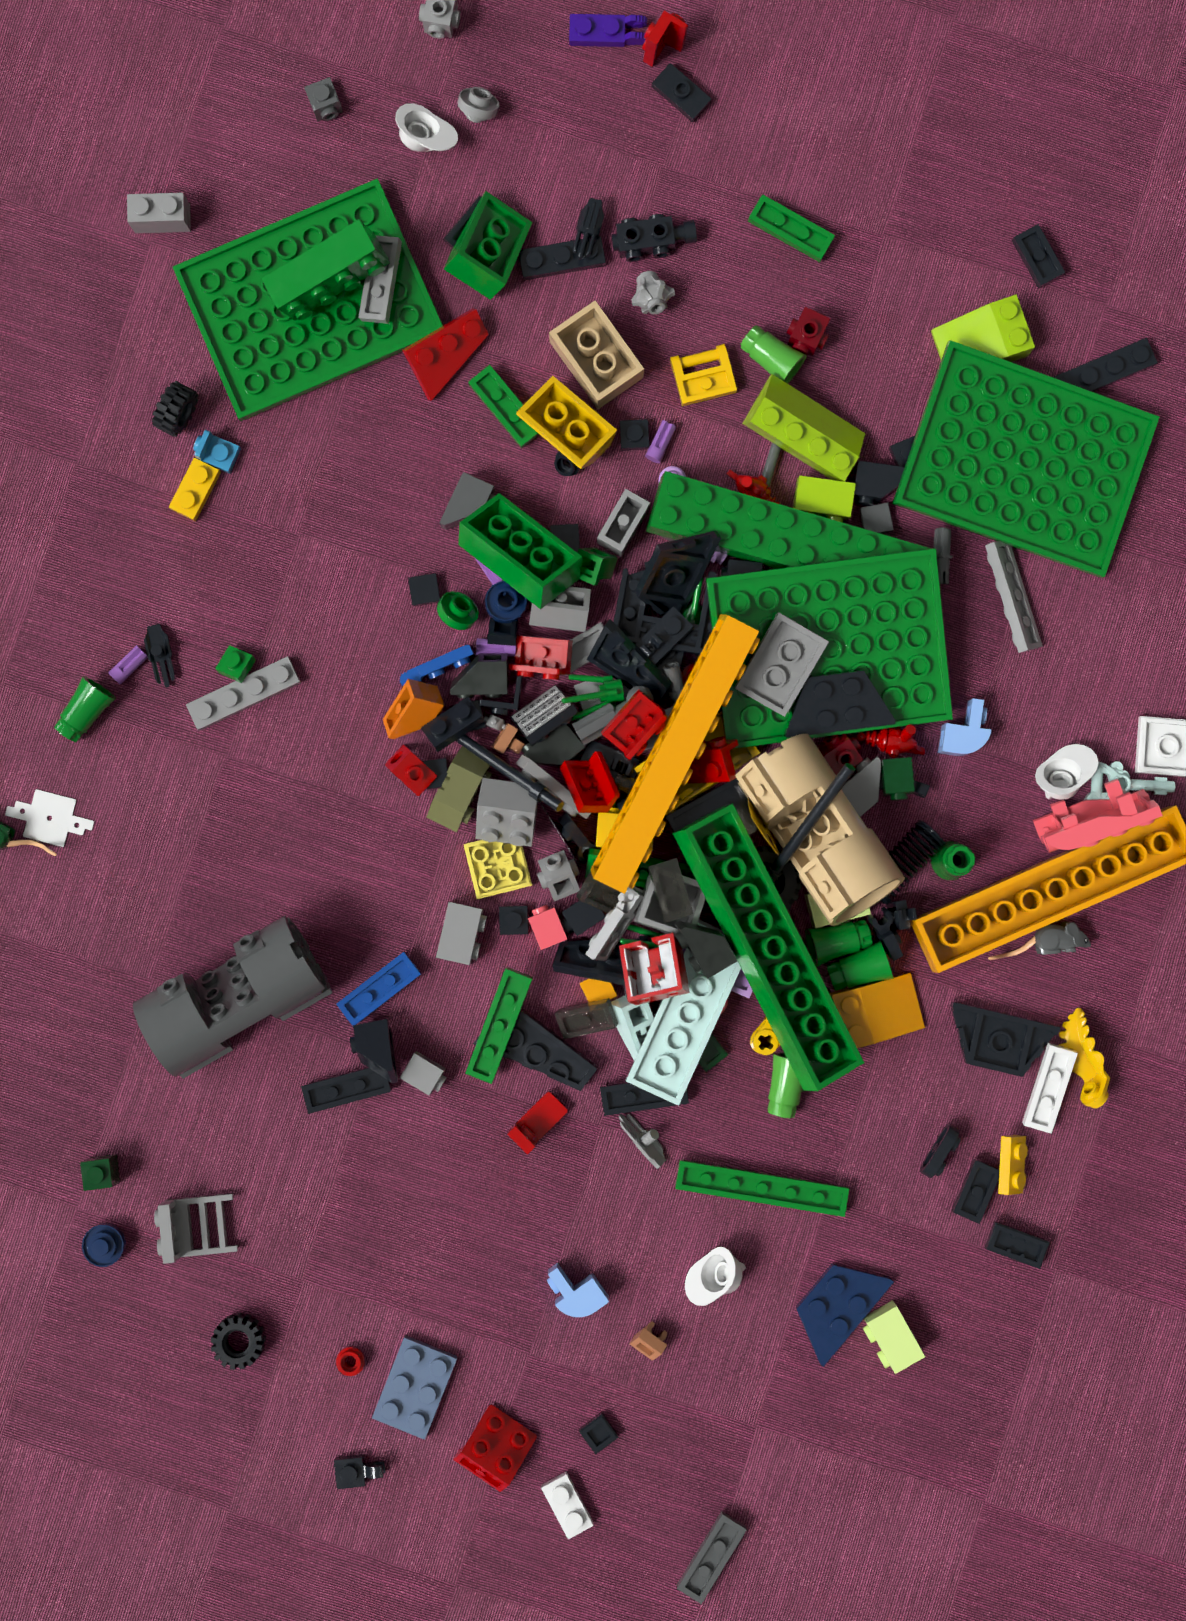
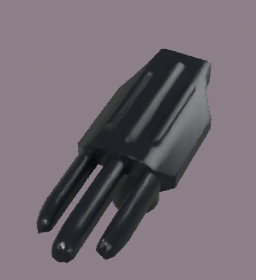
[573,198,604,259]
[144,624,175,687]

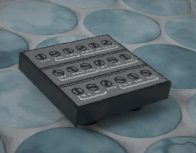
[510,684,578,745]

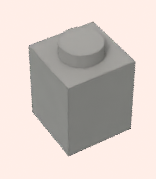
[400,1051,447,1095]

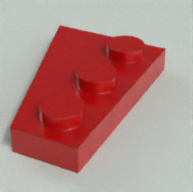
[402,308,489,401]

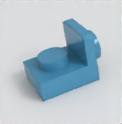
[193,430,241,474]

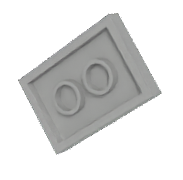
[734,613,829,717]

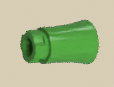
[741,325,807,384]
[768,1052,803,1118]

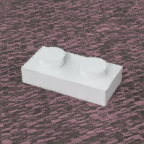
[541,1471,594,1539]

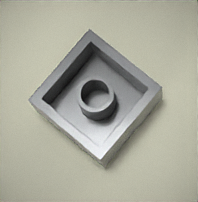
[476,778,538,847]
[633,866,705,934]

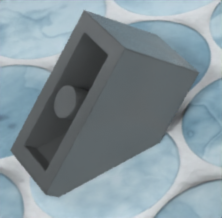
[439,472,496,530]

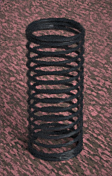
[880,820,945,905]

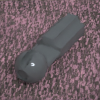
[572,686,654,745]

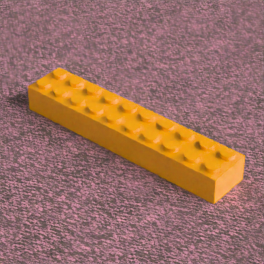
[590,614,760,894]
[910,805,1186,973]

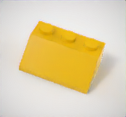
[516,376,617,469]

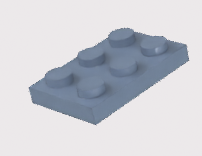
[372,1335,458,1440]

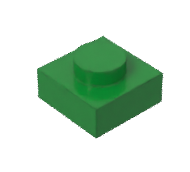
[215,645,256,683]

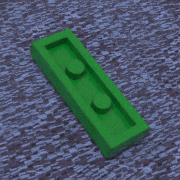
[748,194,835,262]
[468,365,540,449]

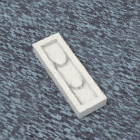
[1022,1043,1078,1134]

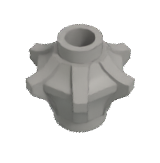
[631,271,675,314]

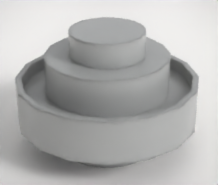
[457,87,499,123]

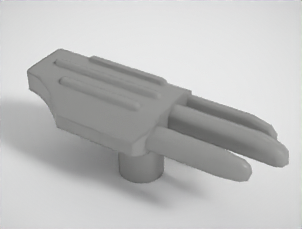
[619,1114,666,1169]

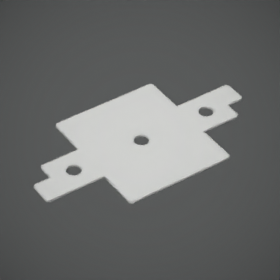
[5,789,94,847]

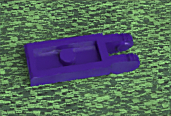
[569,14,647,47]

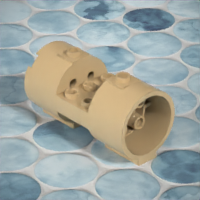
[735,734,905,926]

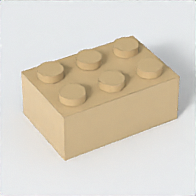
[549,301,644,409]

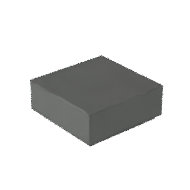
[859,503,893,534]

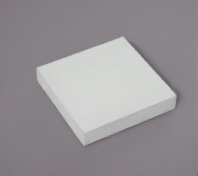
[1135,716,1186,777]

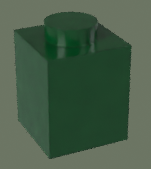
[881,757,915,801]
[80,1154,120,1191]

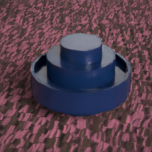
[485,581,527,623]
[82,1223,126,1267]

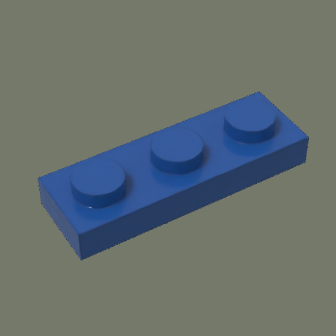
[336,951,422,1026]

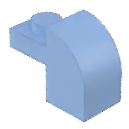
[938,698,991,756]
[547,1263,609,1317]

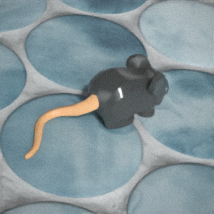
[988,922,1091,960]

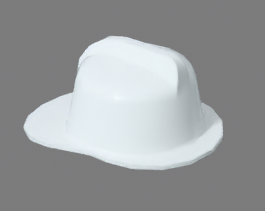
[395,104,458,152]
[1035,744,1099,800]
[685,1247,746,1306]

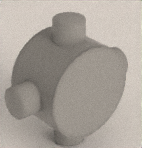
[484,714,506,731]

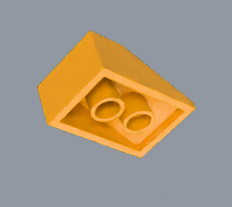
[829,973,925,1048]

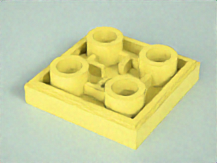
[463,840,532,899]

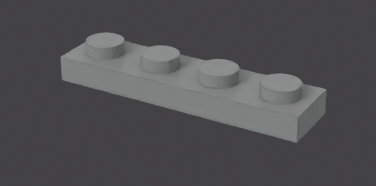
[985,541,1043,653]
[186,656,301,731]

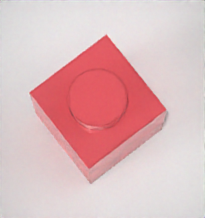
[528,905,568,950]

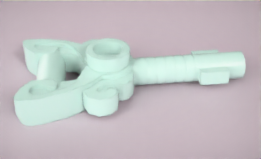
[1084,761,1175,800]

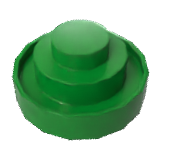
[437,591,479,630]

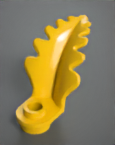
[1058,1007,1110,1108]

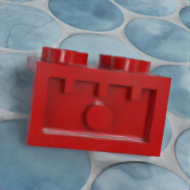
[453,1405,537,1492]

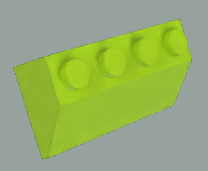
[742,374,865,482]

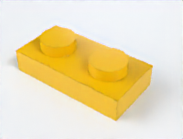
[169,458,221,522]
[998,1135,1028,1195]

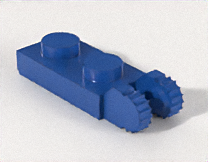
[400,644,474,686]

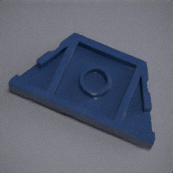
[796,1263,894,1367]

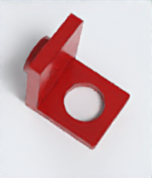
[385,744,437,796]

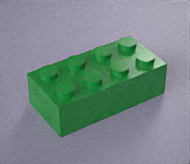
[262,219,390,321]
[458,493,582,609]

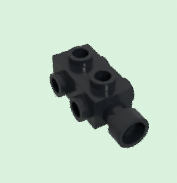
[611,214,697,262]

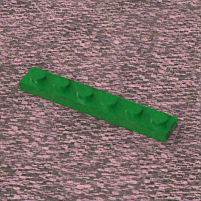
[675,1159,849,1217]

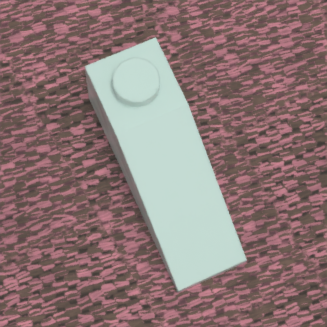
[608,995,654,1061]

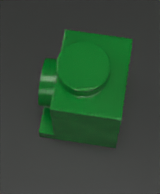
[578,547,618,585]

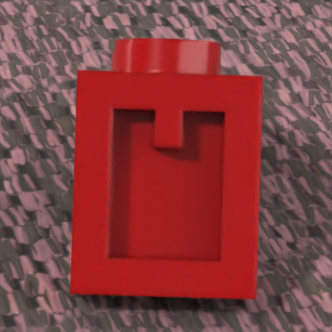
[507,1091,568,1155]

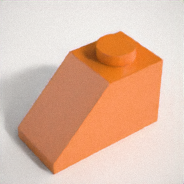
[383,679,444,739]

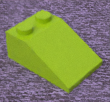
[931,294,1035,362]

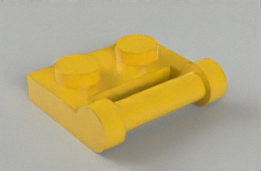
[670,344,737,406]

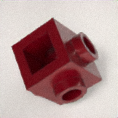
[786,307,831,356]
[817,734,863,776]

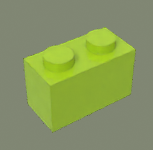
[793,476,856,523]

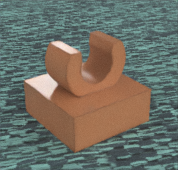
[491,723,525,754]
[629,1322,667,1361]

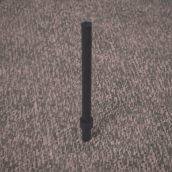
[437,715,564,812]
[766,763,855,883]

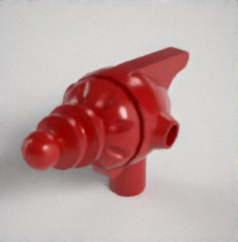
[726,470,780,504]
[856,724,925,758]

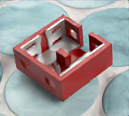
[619,933,690,1005]

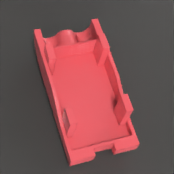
[1033,779,1163,853]

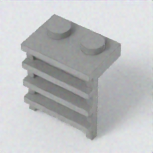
[154,1193,238,1264]

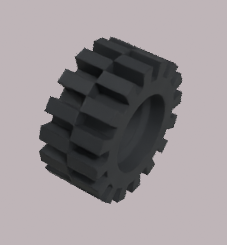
[152,381,199,437]
[211,1313,266,1370]

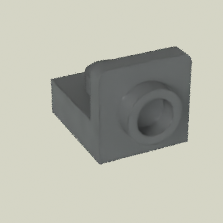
[304,77,343,122]

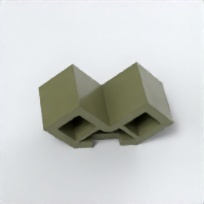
[426,746,492,832]

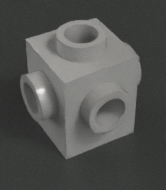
[419,0,461,39]
[537,850,580,902]

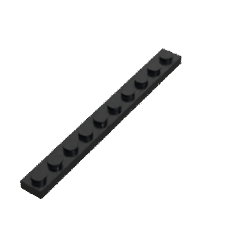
[888,337,1158,467]

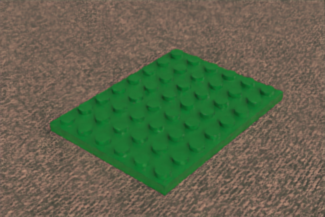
[172,178,443,422]
[893,340,1159,578]
[706,548,953,749]

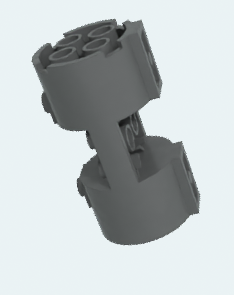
[133,916,332,1079]

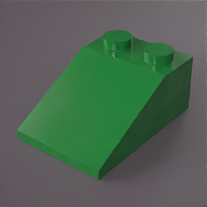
[444,191,532,300]

